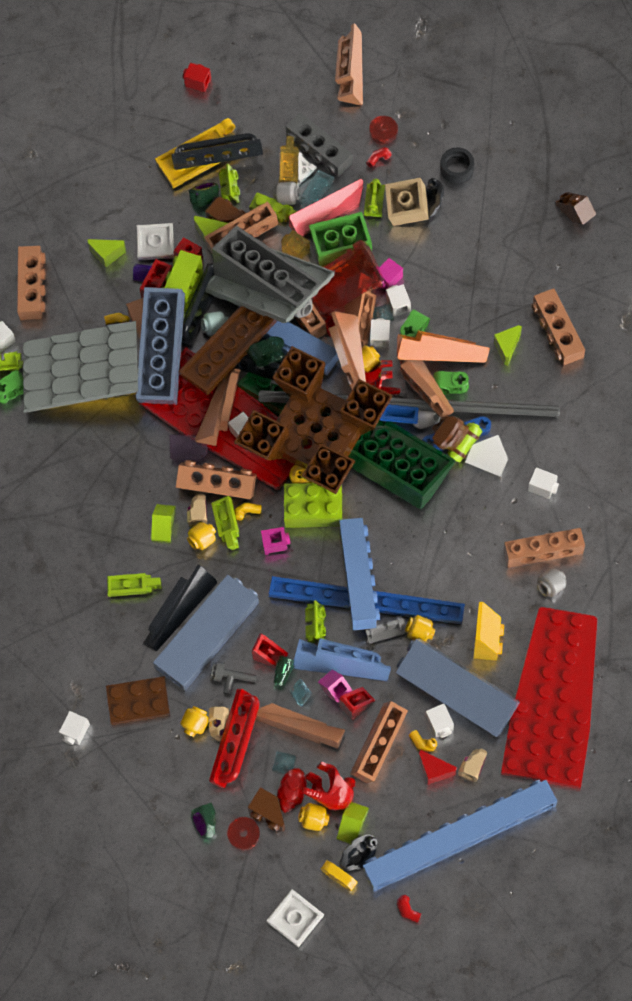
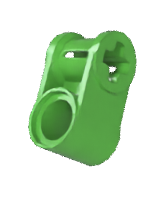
[400,309,430,338]
[0,370,23,404]
[433,371,469,395]

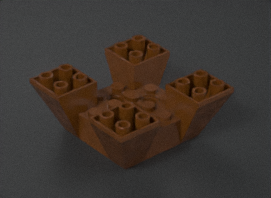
[234,346,393,494]

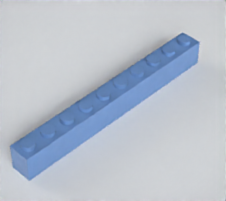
[363,780,557,892]

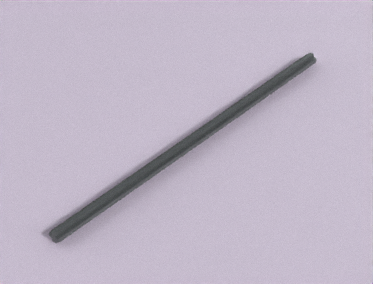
[258,390,560,417]

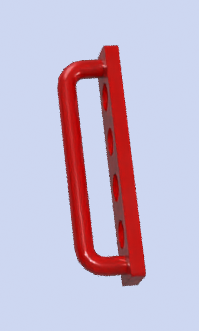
[209,689,260,788]

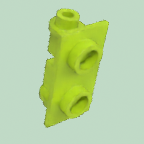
[219,164,240,203]
[364,179,385,217]
[0,351,23,372]
[305,600,326,643]

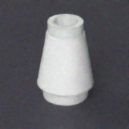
[413,410,440,429]

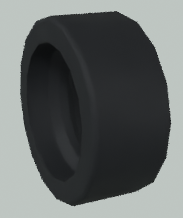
[440,147,475,184]

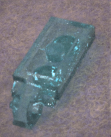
[299,170,335,210]

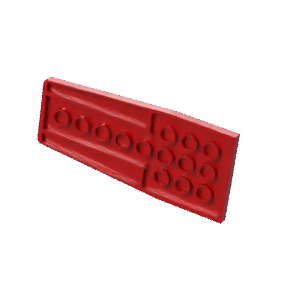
[139,348,311,490]
[501,607,597,789]

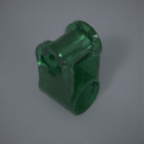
[247,336,284,367]

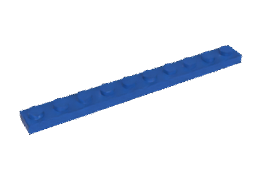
[269,576,465,625]

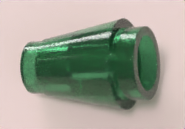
[273,655,295,686]

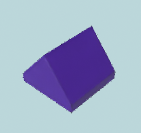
[133,263,152,282]

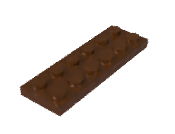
[179,306,277,395]

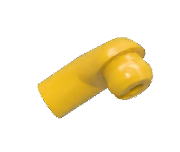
[104,313,130,325]
[234,502,261,521]
[409,730,437,752]

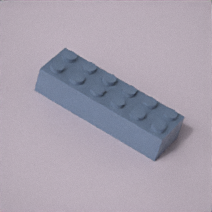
[136,287,185,405]

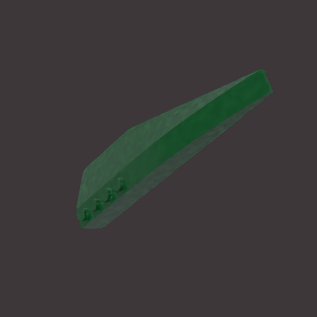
[238,372,455,510]

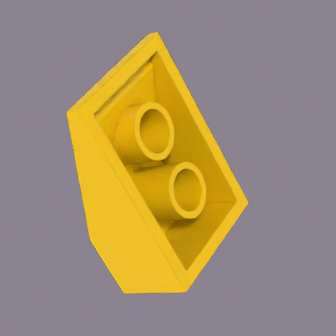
[473,602,504,661]

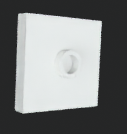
[136,223,174,260]
[266,889,324,948]

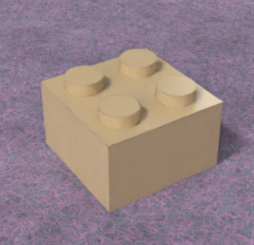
[385,178,429,226]

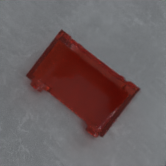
[311,240,385,319]

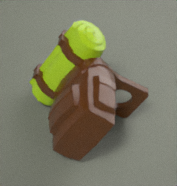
[432,416,483,463]

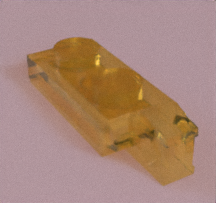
[279,136,299,184]

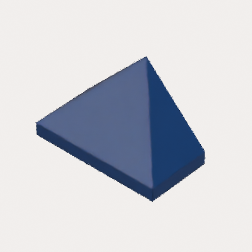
[380,405,419,424]

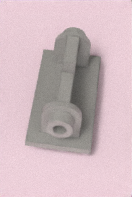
[365,615,407,644]

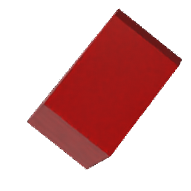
[251,633,289,670]
[339,686,376,721]
[419,750,457,785]

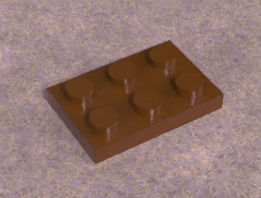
[106,676,170,725]

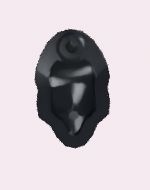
[426,178,444,219]
[339,834,378,872]

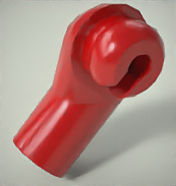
[366,147,392,168]
[397,895,422,923]

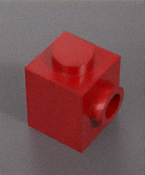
[182,62,211,93]
[173,237,204,260]

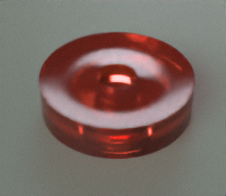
[369,116,398,144]
[227,817,260,851]

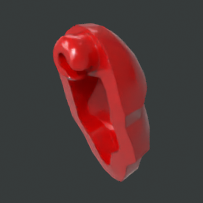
[276,768,307,813]

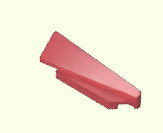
[289,179,363,240]

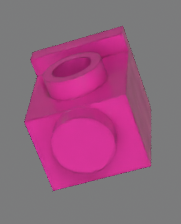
[261,527,290,555]

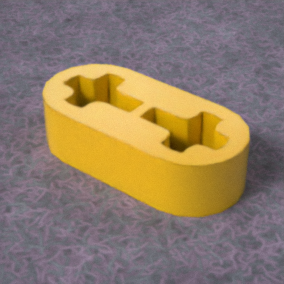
[320,860,357,891]

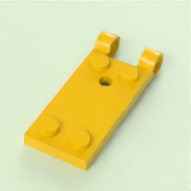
[155,118,248,189]

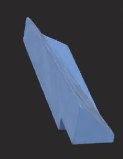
[292,638,391,681]

